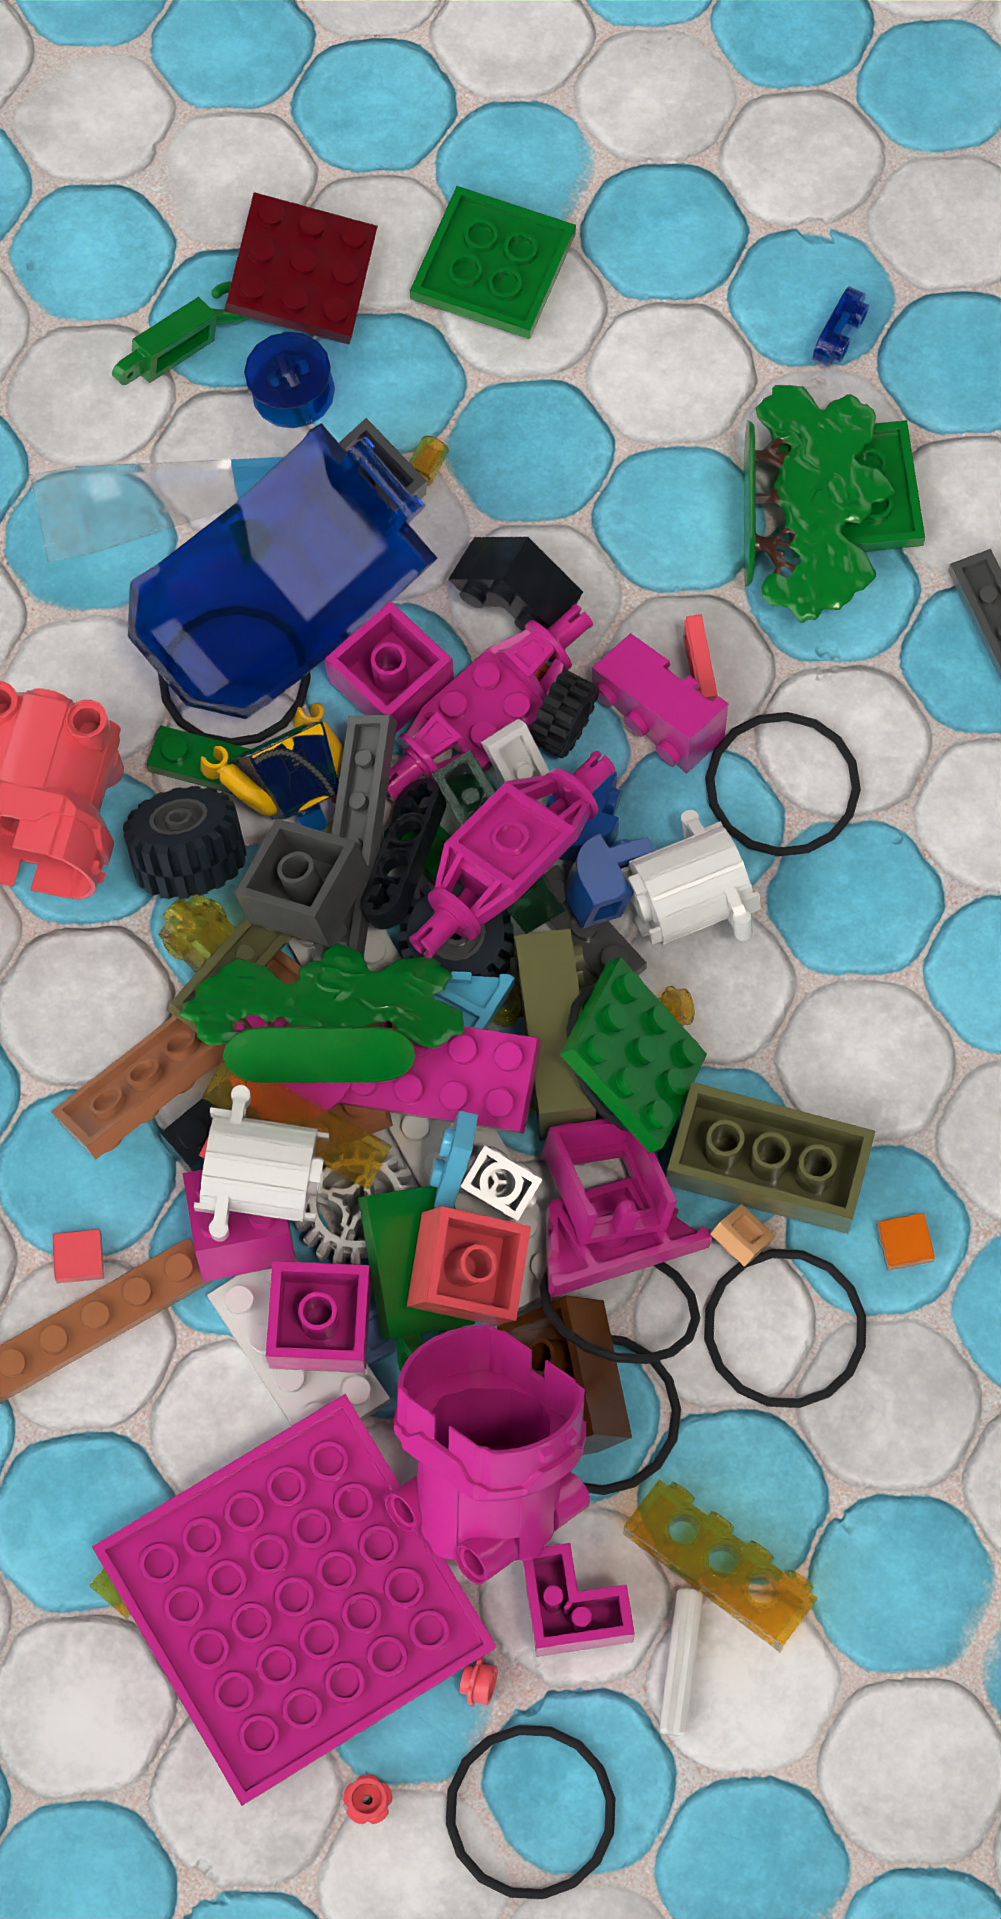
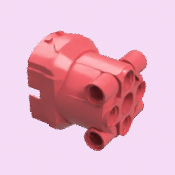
[0,681,124,900]

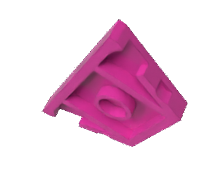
[546,1177,713,1298]

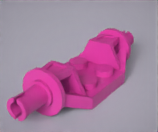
[387,604,594,802]
[409,751,615,959]

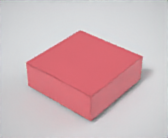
[53,1229,104,1284]

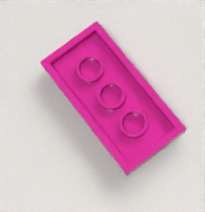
[340,1021,542,1134]

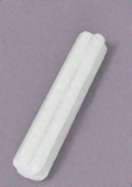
[660,1588,703,1736]

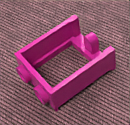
[541,1118,677,1245]

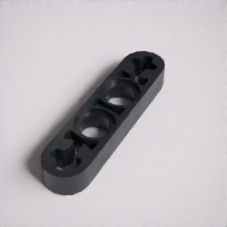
[361,778,447,930]

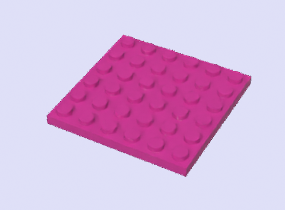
[92,1394,497,1806]

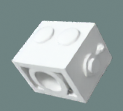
[460,1145,542,1221]

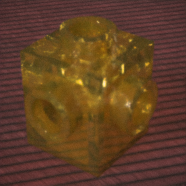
[159,893,236,973]

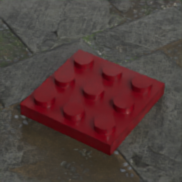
[224,192,378,344]

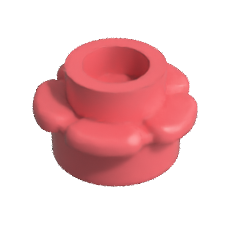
[459,1657,498,1706]
[343,1774,393,1824]

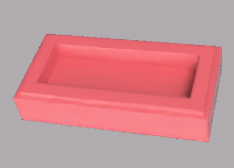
[683,614,718,702]

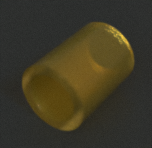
[409,436,449,486]

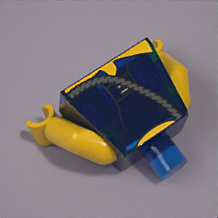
[200,703,344,831]

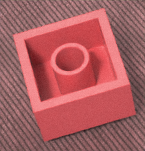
[406,1206,531,1326]

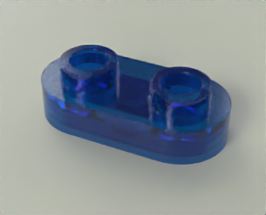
[812,286,869,367]

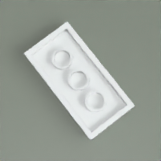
[207,1258,391,1426]

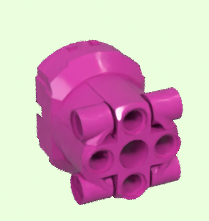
[385,1325,590,1585]

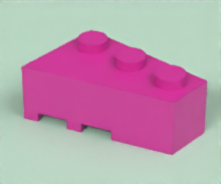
[592,633,729,774]

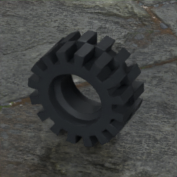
[530,670,599,759]

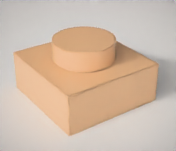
[710,1204,776,1267]

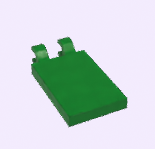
[358,1186,475,1371]

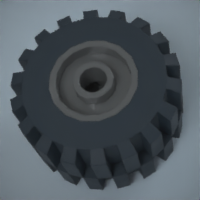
[123,786,247,899]
[398,879,514,977]

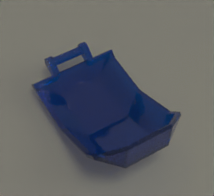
[128,423,438,719]

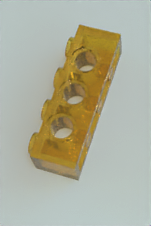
[623,1480,818,1652]

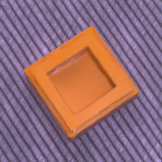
[877,1213,935,1271]

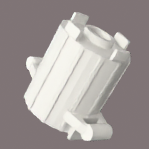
[621,810,761,945]
[194,1085,329,1242]

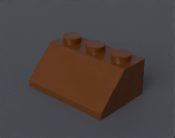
[497,1295,632,1455]

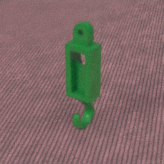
[112,281,249,385]

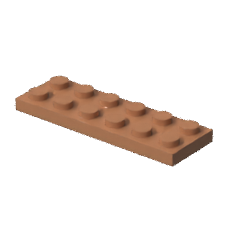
[51,951,301,1159]

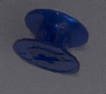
[244,332,335,429]

